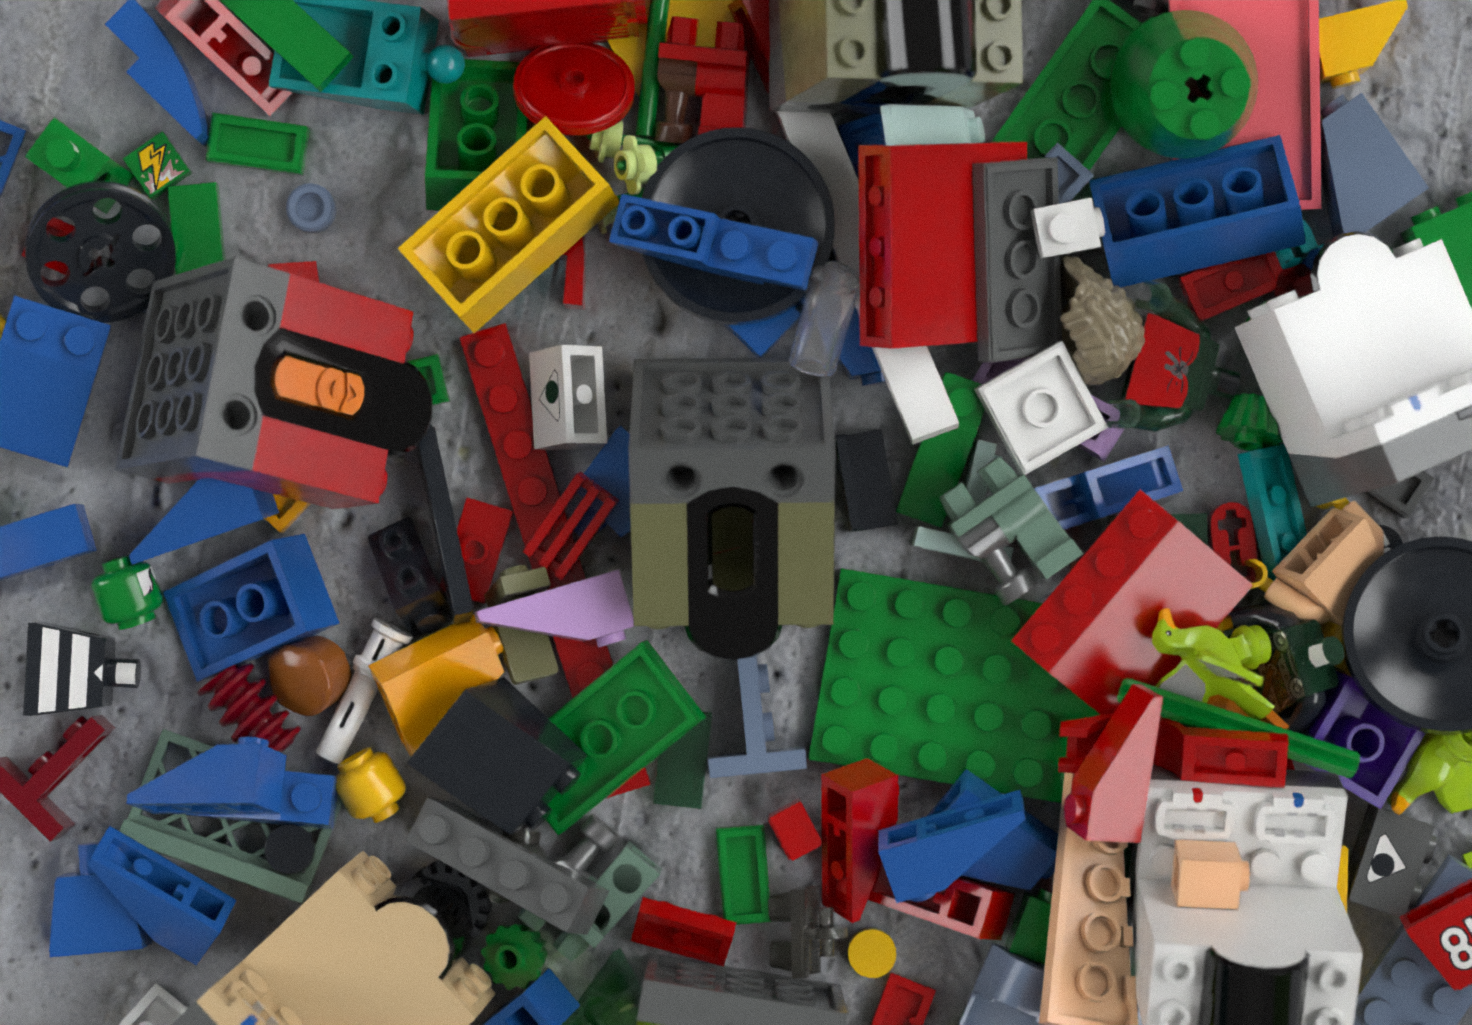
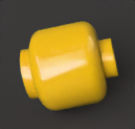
[336,747,406,823]

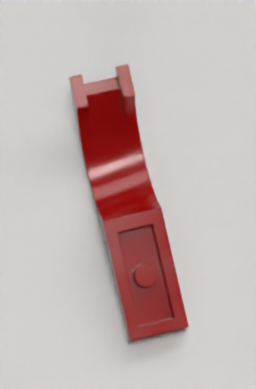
[1058,713,1288,788]

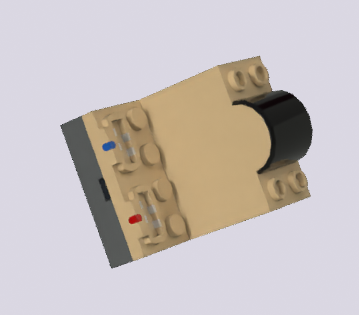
[171,851,496,1025]

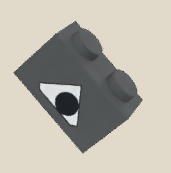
[1347,804,1437,917]

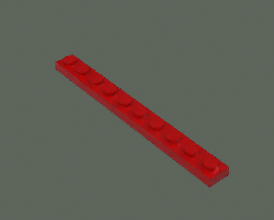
[459,323,651,799]

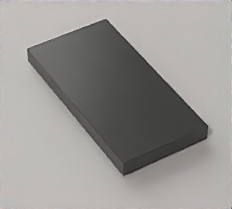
[972,157,1062,363]

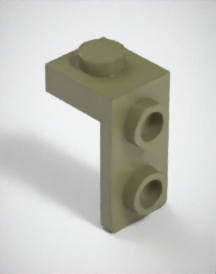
[484,565,559,685]

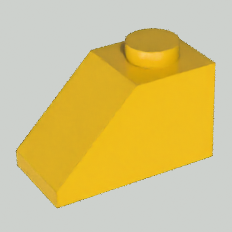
[1319,0,1408,89]

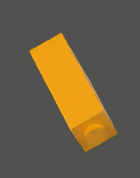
[368,615,504,756]

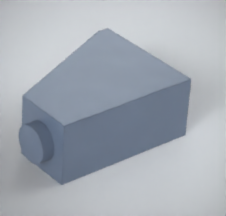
[1320,93,1429,242]

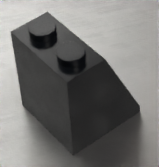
[407,677,587,835]

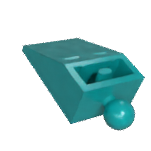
[269,0,465,115]

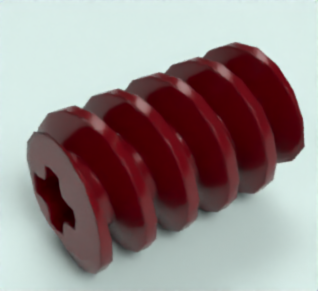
[197,663,301,753]

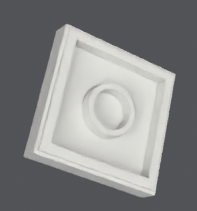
[974,341,1108,475]

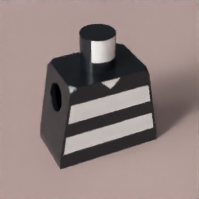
[23,622,141,716]

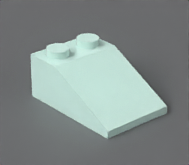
[880,104,985,145]

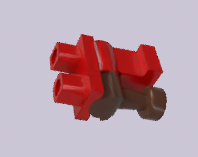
[654,16,751,143]

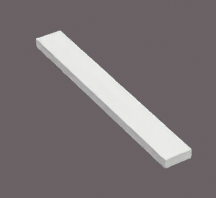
[775,111,959,445]

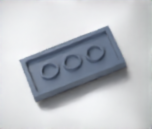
[1354,854,1472,1025]

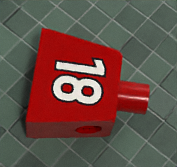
[1399,878,1472,991]

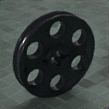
[25,181,176,323]

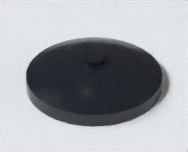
[642,127,835,325]
[1341,537,1472,735]

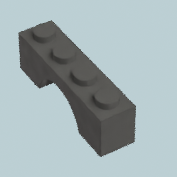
[405,797,609,935]

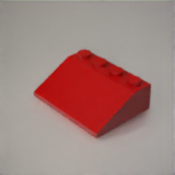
[1011,489,1253,715]

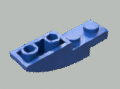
[609,194,818,291]

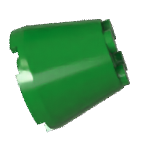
[1109,10,1258,159]

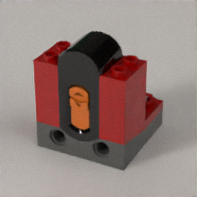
[115,257,433,509]

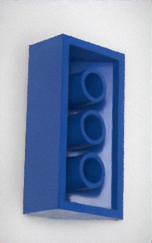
[1089,135,1306,288]

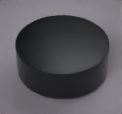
[265,824,315,875]

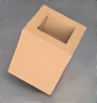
[1171,839,1250,909]

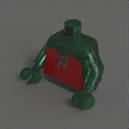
[1107,280,1240,432]

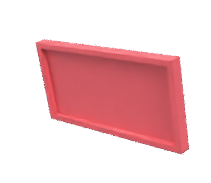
[1168,0,1322,210]

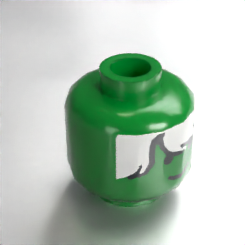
[91,555,163,630]

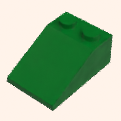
[425,59,528,211]

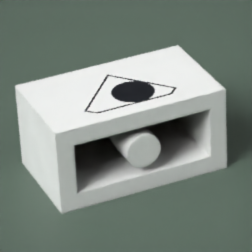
[529,345,607,450]

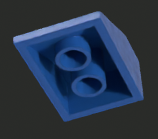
[0,296,111,468]
[163,534,340,682]

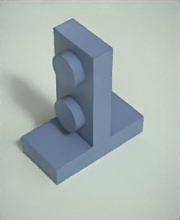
[708,654,807,778]

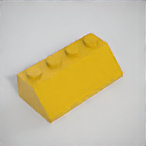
[398,116,620,333]

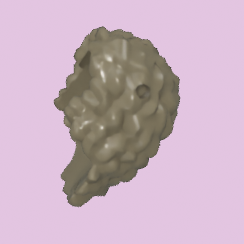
[1060,255,1145,386]

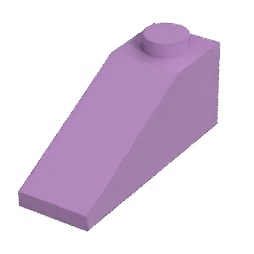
[474,569,634,647]

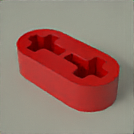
[1207,502,1258,583]

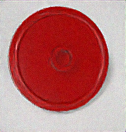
[513,42,635,135]

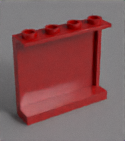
[858,141,1027,349]

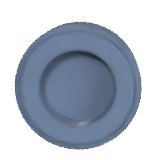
[286,183,337,233]

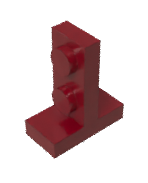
[0,714,115,842]

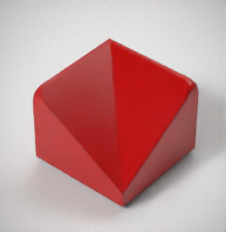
[768,798,822,861]

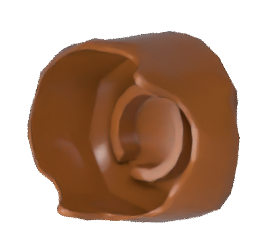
[268,635,352,716]

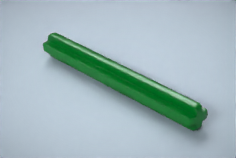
[1117,678,1360,778]

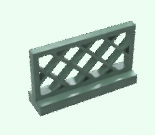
[120,729,343,904]

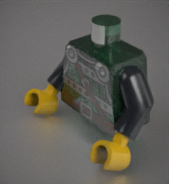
[1216,603,1344,733]

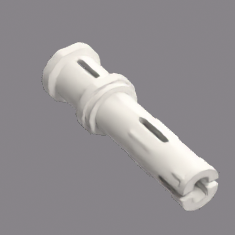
[315,618,413,764]

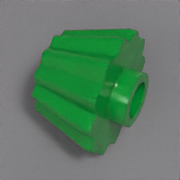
[1216,393,1283,451]
[481,923,548,990]

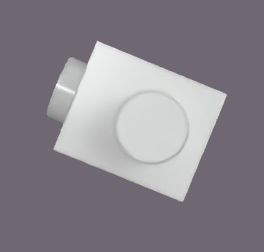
[1030,198,1105,259]

